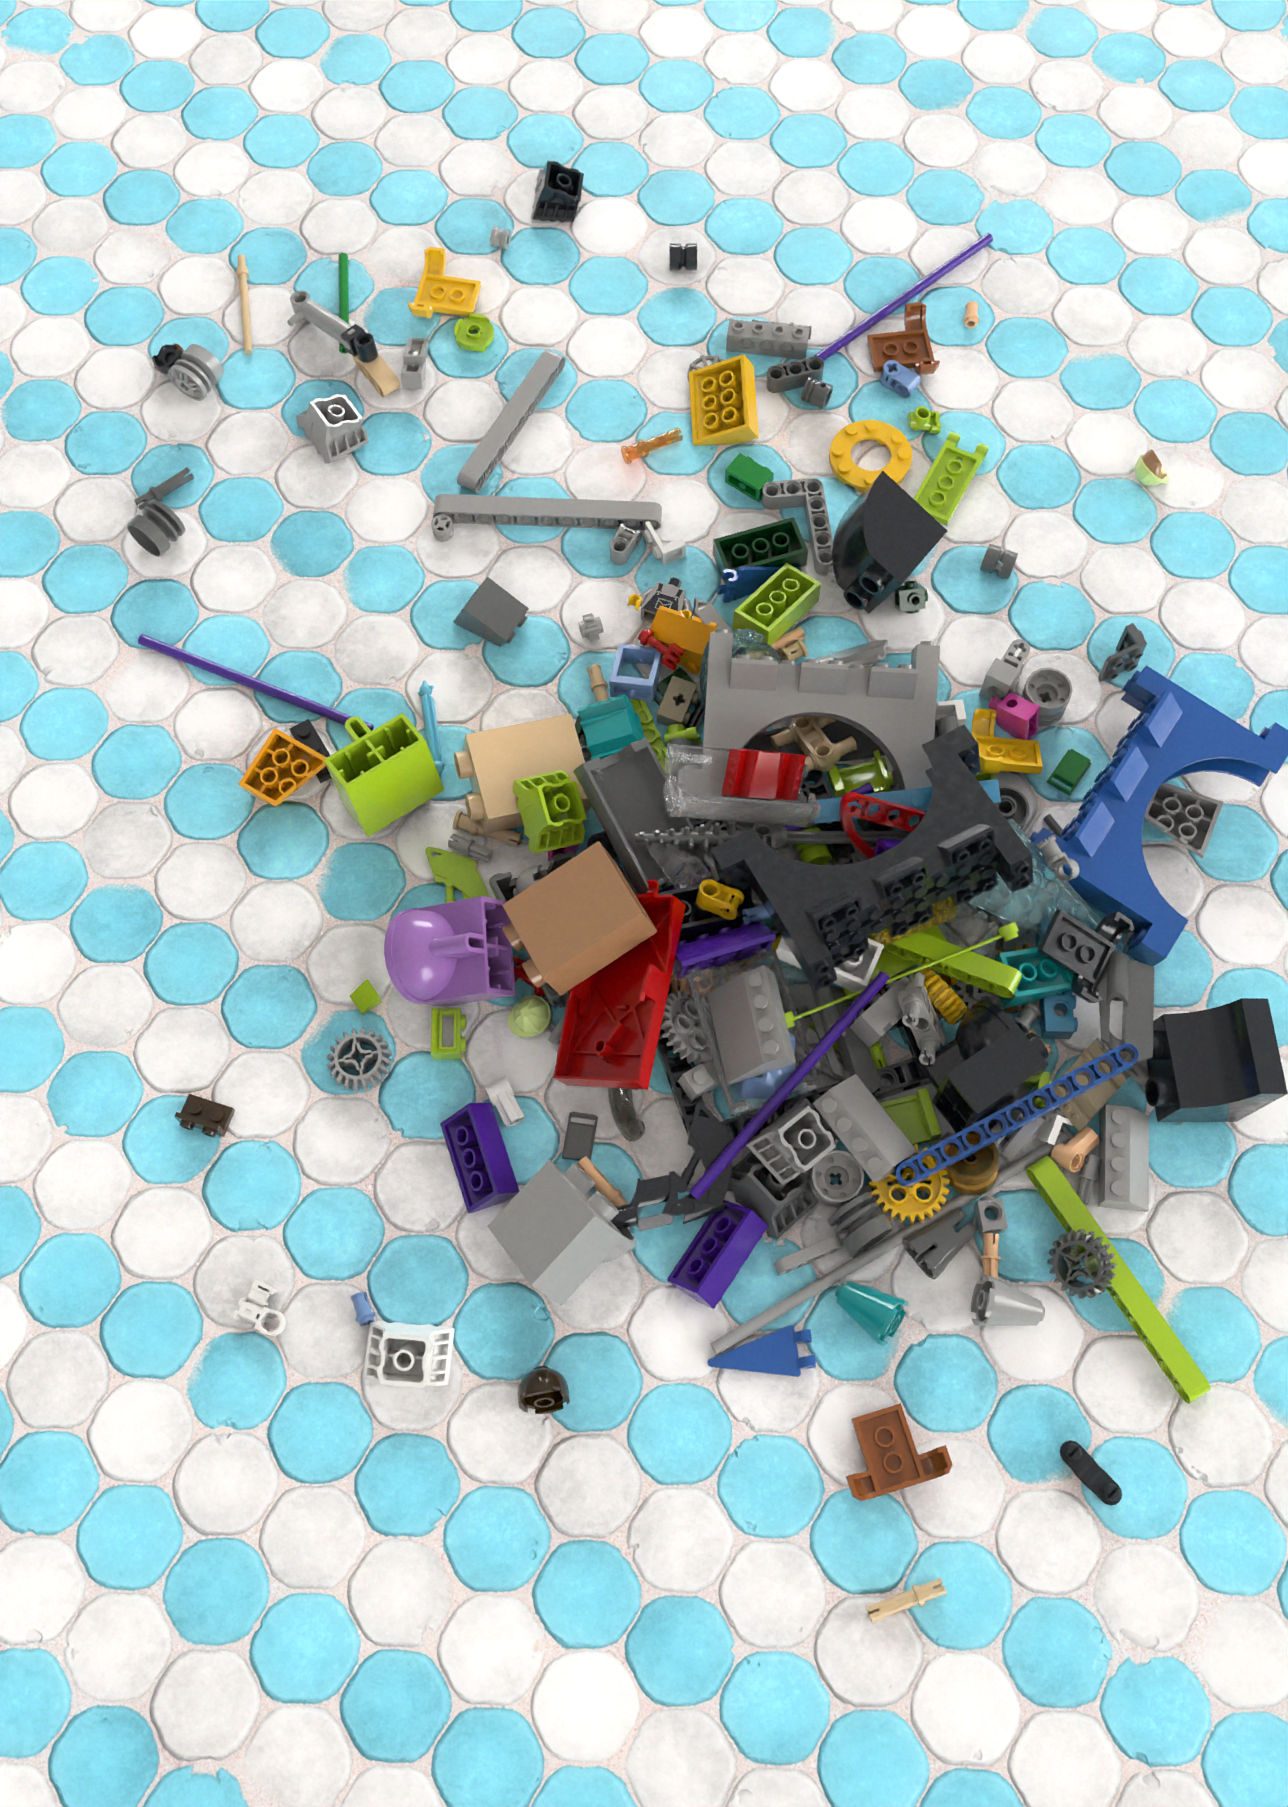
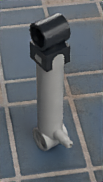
[287,290,378,362]

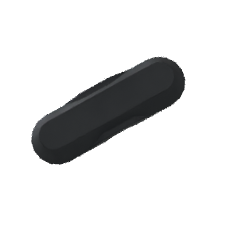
[1060,1440,1122,1506]

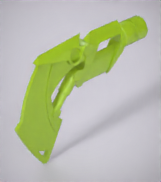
[425,847,489,903]

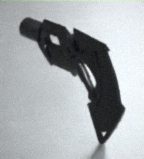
[611,1102,733,1231]

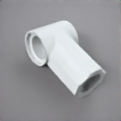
[484,1077,525,1128]

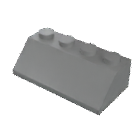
[812,1074,918,1182]
[1098,1104,1149,1212]

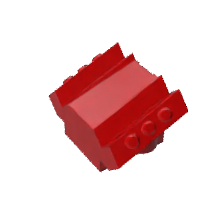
[722,749,806,800]

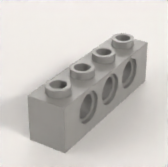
[726,319,810,359]

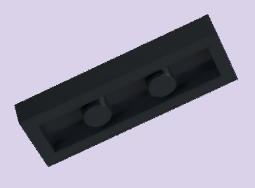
[289,719,332,784]

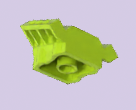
[512,770,587,854]

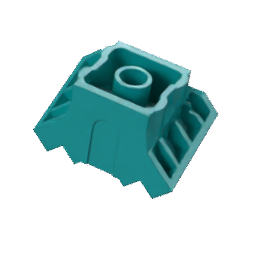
[577,694,645,760]

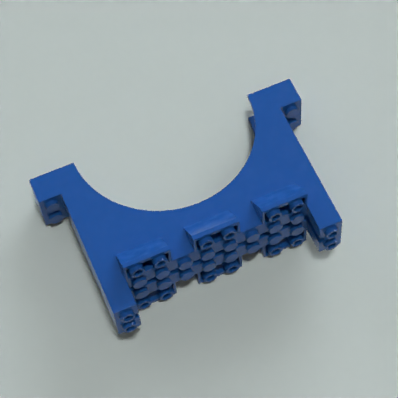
[1024,665,1288,967]

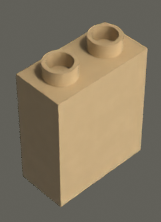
[454,714,591,834]

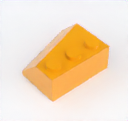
[647,606,717,677]
[238,728,327,807]

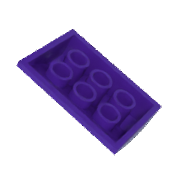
[673,921,776,980]

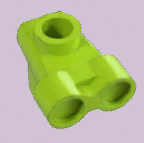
[907,406,941,434]
[664,724,701,748]

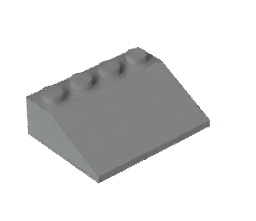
[707,965,796,1085]

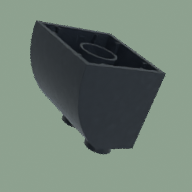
[832,471,948,613]

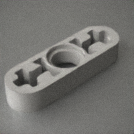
[773,1235,844,1276]

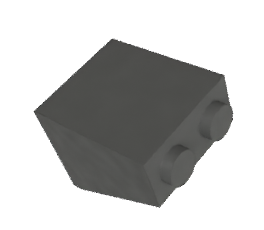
[453,577,529,647]

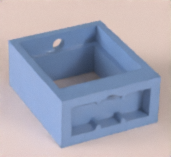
[609,644,663,701]

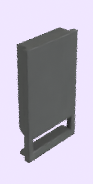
[562,1112,598,1161]

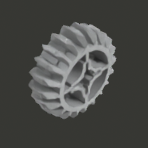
[327,1027,392,1092]

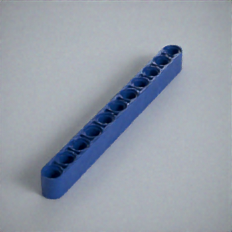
[895,1043,1139,1187]

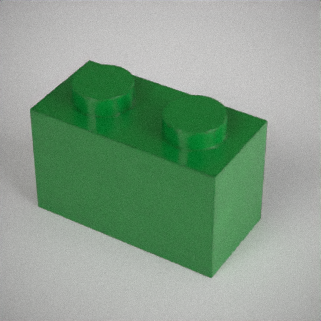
[725,453,774,502]

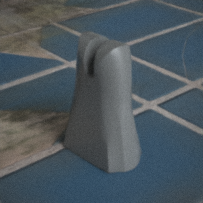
[902,1208,978,1280]

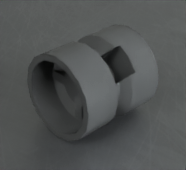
[980,543,1018,580]

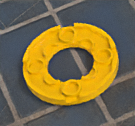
[829,419,912,492]

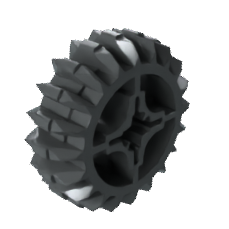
[1047,1229,1117,1299]

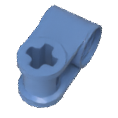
[880,360,921,398]

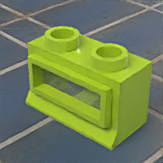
[431,1008,467,1060]

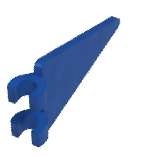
[717,567,802,603]
[707,1326,816,1377]

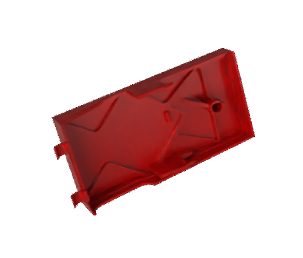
[553,880,686,1090]

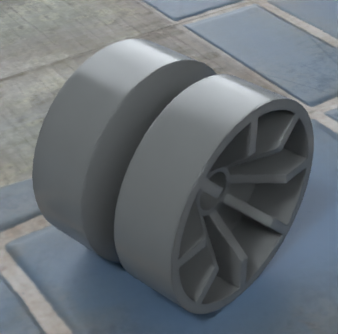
[994,786,1029,836]

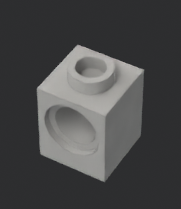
[974,1196,1008,1236]

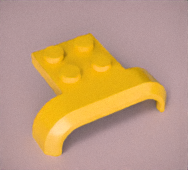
[408,247,481,319]
[971,708,1043,774]

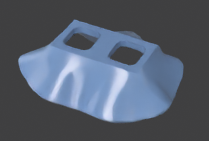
[735,1032,795,1099]

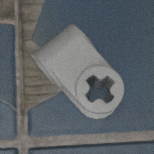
[610,523,642,565]

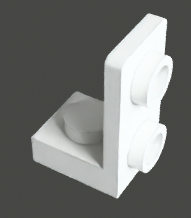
[643,521,686,566]

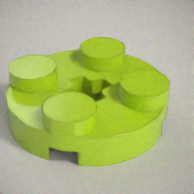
[454,314,494,352]

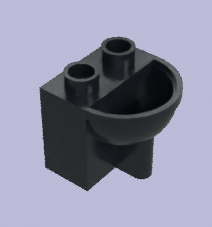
[919,999,1049,1133]

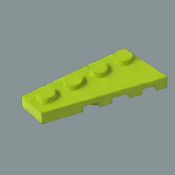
[629,699,677,776]

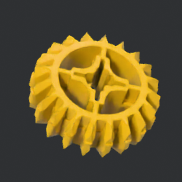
[914,968,968,1025]

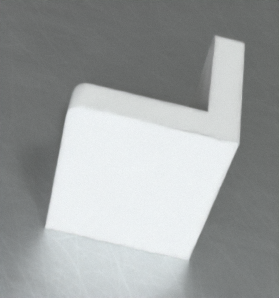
[935,699,967,727]

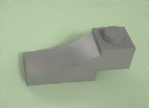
[401,338,429,391]
[678,1057,727,1101]

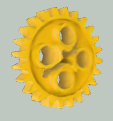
[868,1144,950,1224]

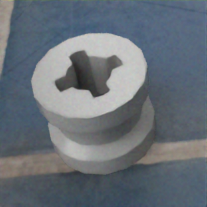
[490,226,511,249]
[431,515,454,542]

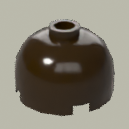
[518,1366,570,1414]

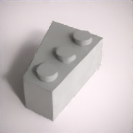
[850,976,909,1048]

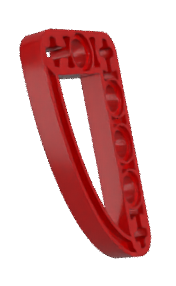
[839,792,926,858]

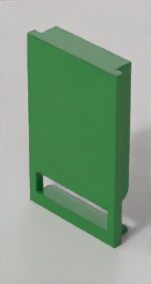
[1047,749,1092,796]

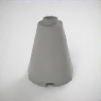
[971,1275,1045,1326]

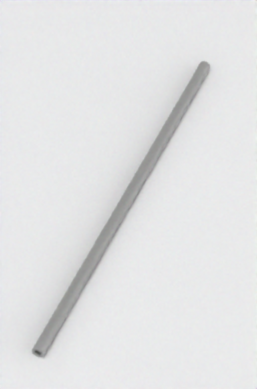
[710,1132,1070,1355]

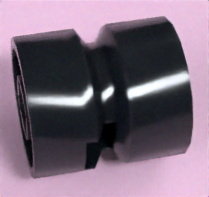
[669,243,697,270]

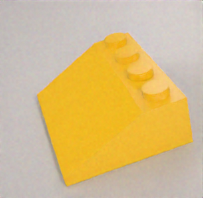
[688,354,759,446]

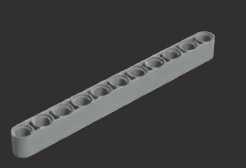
[433,494,662,530]

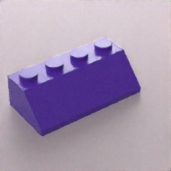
[440,1102,520,1214]
[667,1200,768,1309]

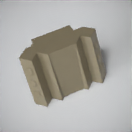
[1054,1038,1130,1132]

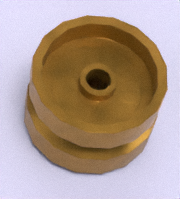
[944,1133,998,1195]

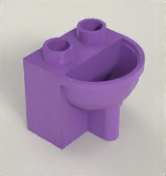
[384,896,515,1007]

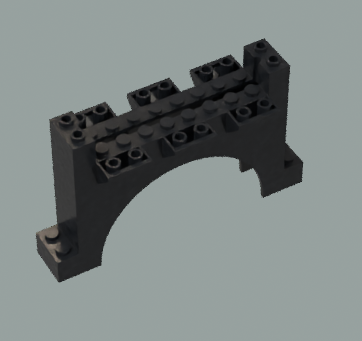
[710,725,1033,991]

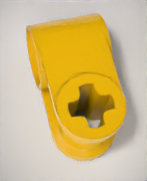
[696,879,744,920]

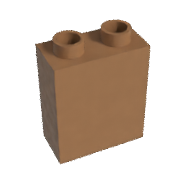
[502,841,658,996]

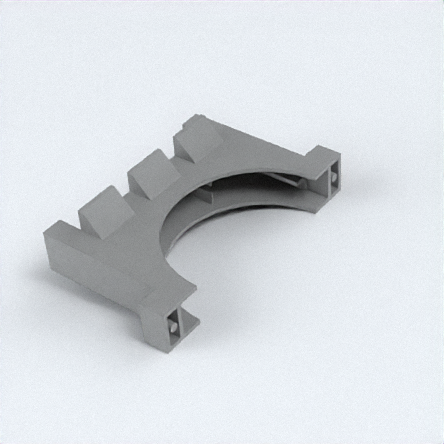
[677,629,940,812]

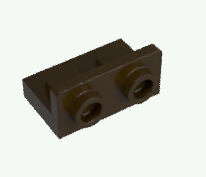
[174,1094,235,1138]

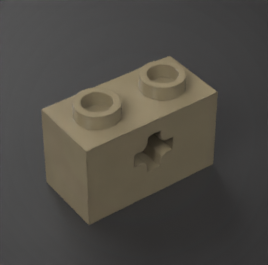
[657,676,700,726]

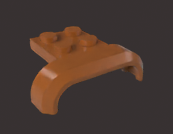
[867,302,940,375]
[846,1403,953,1501]

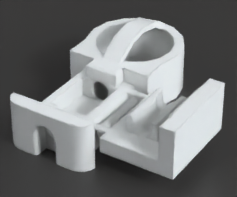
[233,1279,286,1336]

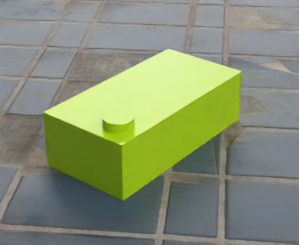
[732,563,821,650]

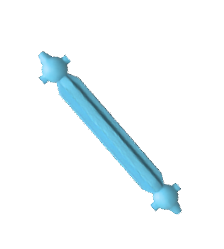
[418,680,446,777]

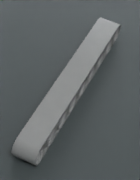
[457,349,566,493]

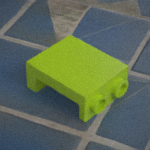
[827,750,894,798]
[880,1088,941,1146]

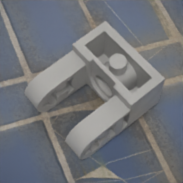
[979,639,1030,702]

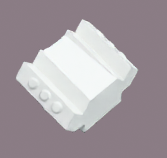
[363,1321,454,1388]

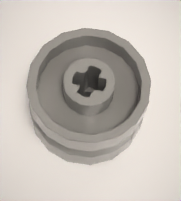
[990,1099,1045,1162]

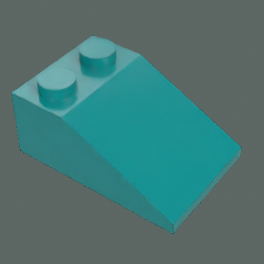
[993,947,1073,1008]

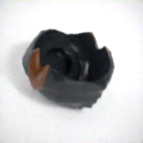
[152,343,184,375]

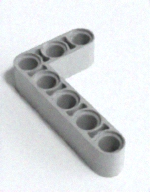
[761,478,833,576]

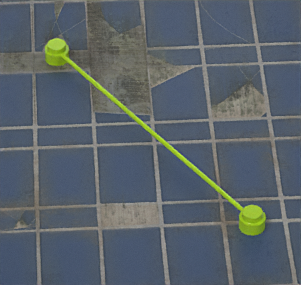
[785,922,1019,1028]

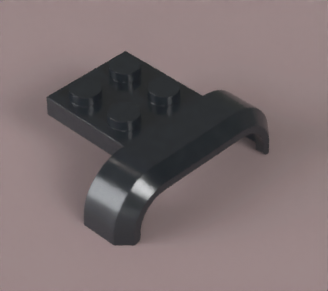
[1037,909,1134,1003]

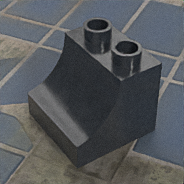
[1145,998,1288,1122]

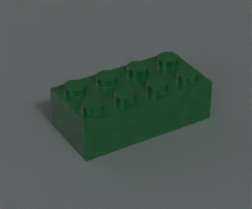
[713,517,808,585]

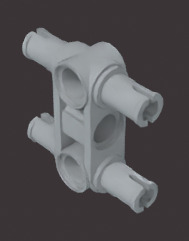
[898,972,946,1065]

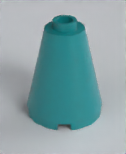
[835,1281,908,1346]

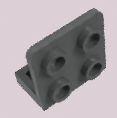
[1098,623,1147,682]

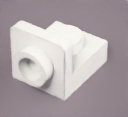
[1035,1109,1073,1145]

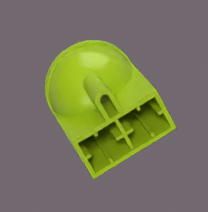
[324,713,445,837]

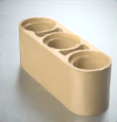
[352,354,401,397]

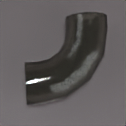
[608,1088,645,1141]

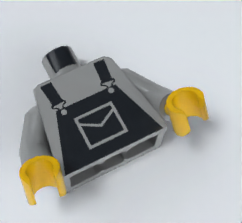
[627,577,693,623]

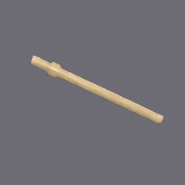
[236,255,252,355]

